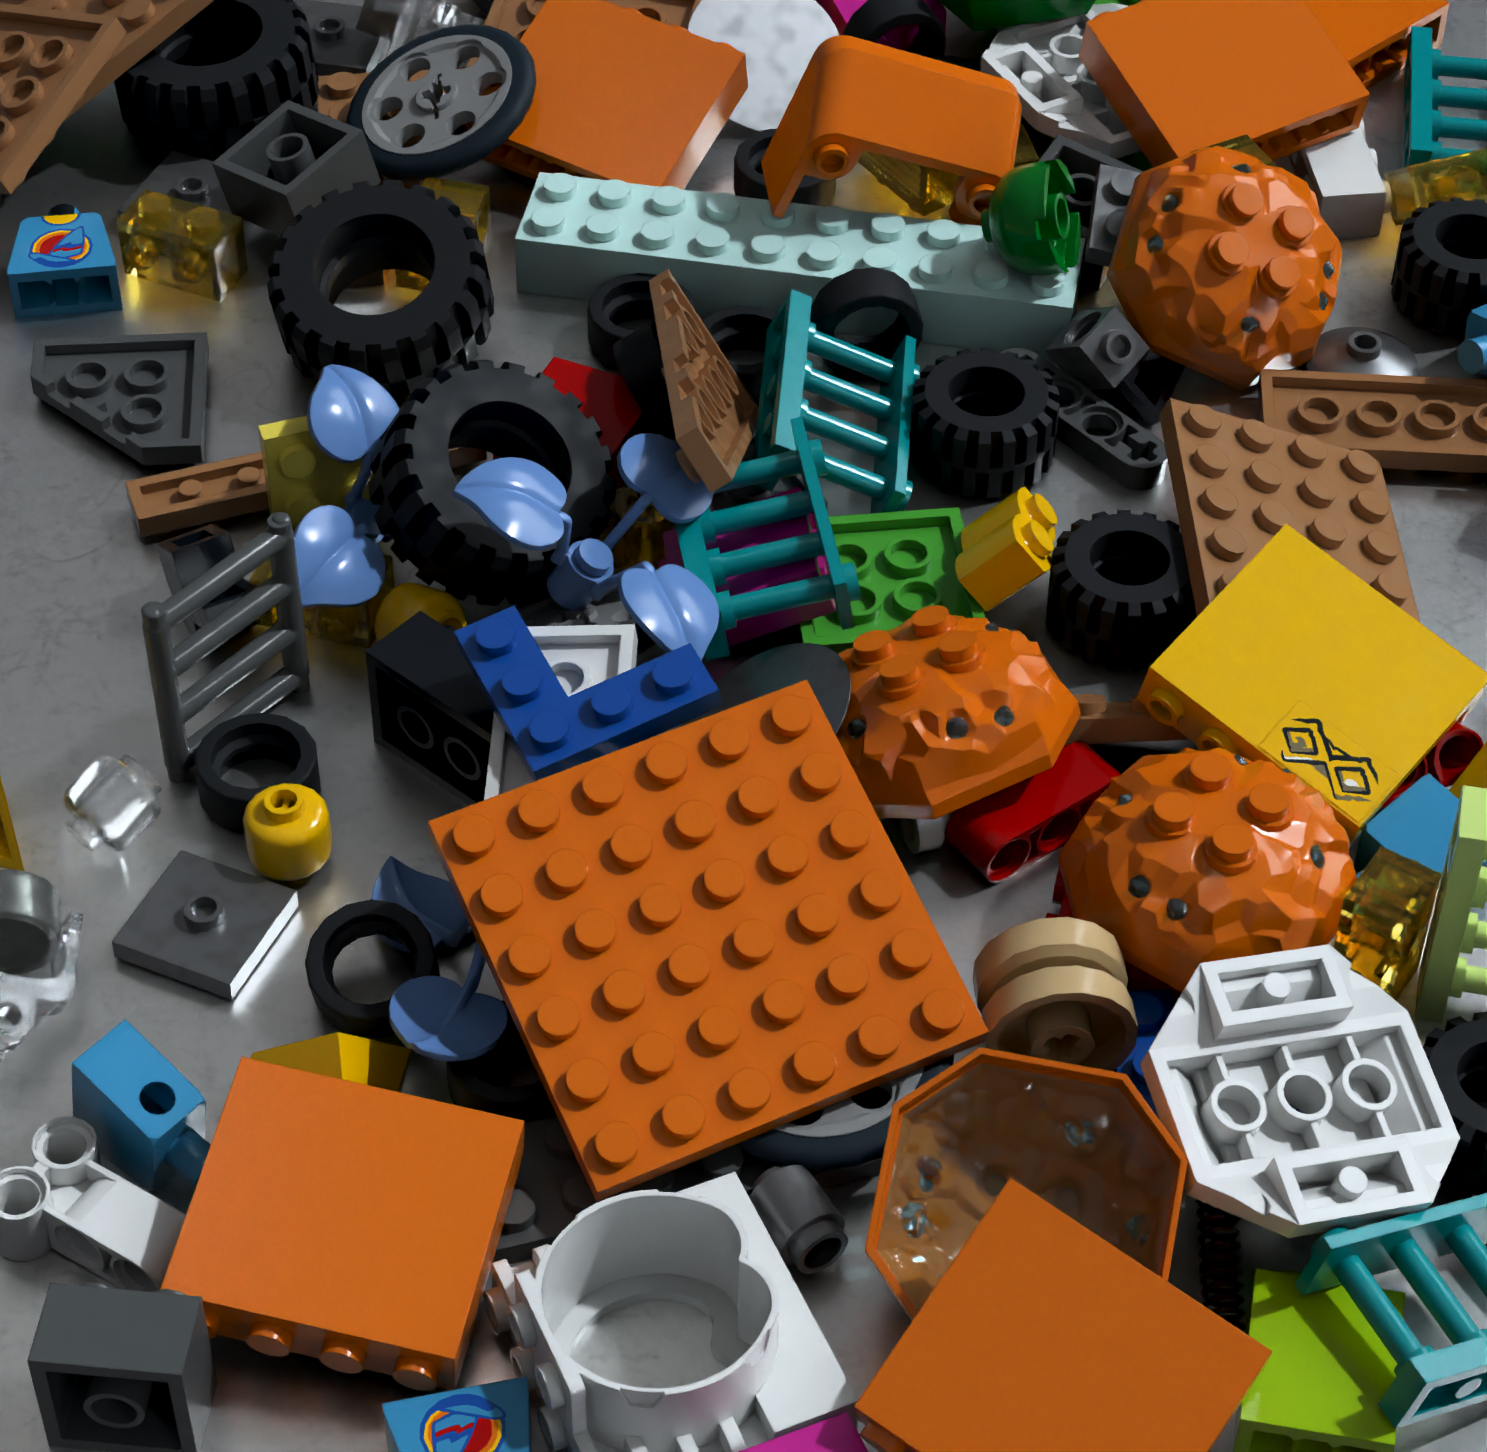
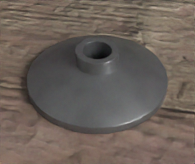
[1304,327,1418,376]

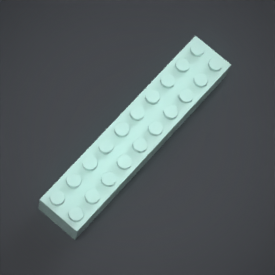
[515,172,1086,359]

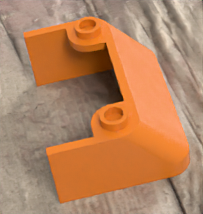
[761,35,1022,226]

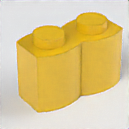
[955,487,1058,612]

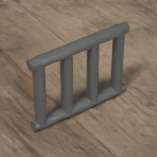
[141,512,310,784]

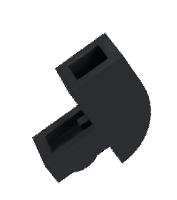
[155,524,269,634]

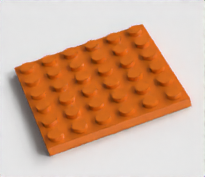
[428,679,989,1202]

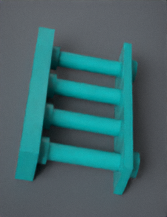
[1403,26,1487,195]
[753,289,920,513]
[675,417,861,661]
[1294,1192,1487,1429]

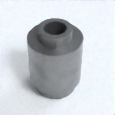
[749,1165,848,1274]

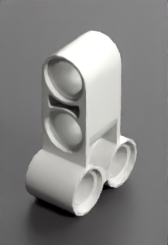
[0,1117,186,1292]

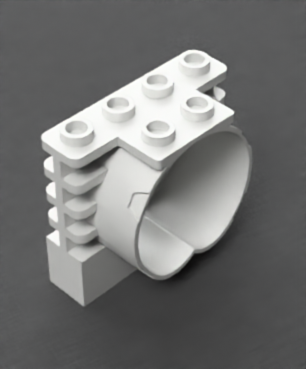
[483,1172,858,1452]

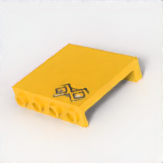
[1136,524,1487,849]

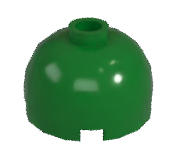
[981,159,1081,275]

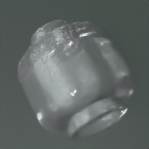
[63,754,162,852]

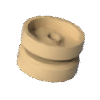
[973,917,1138,1071]

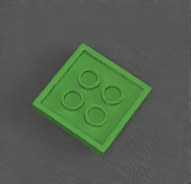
[796,507,985,654]

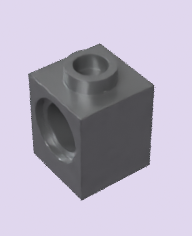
[1045,306,1150,390]

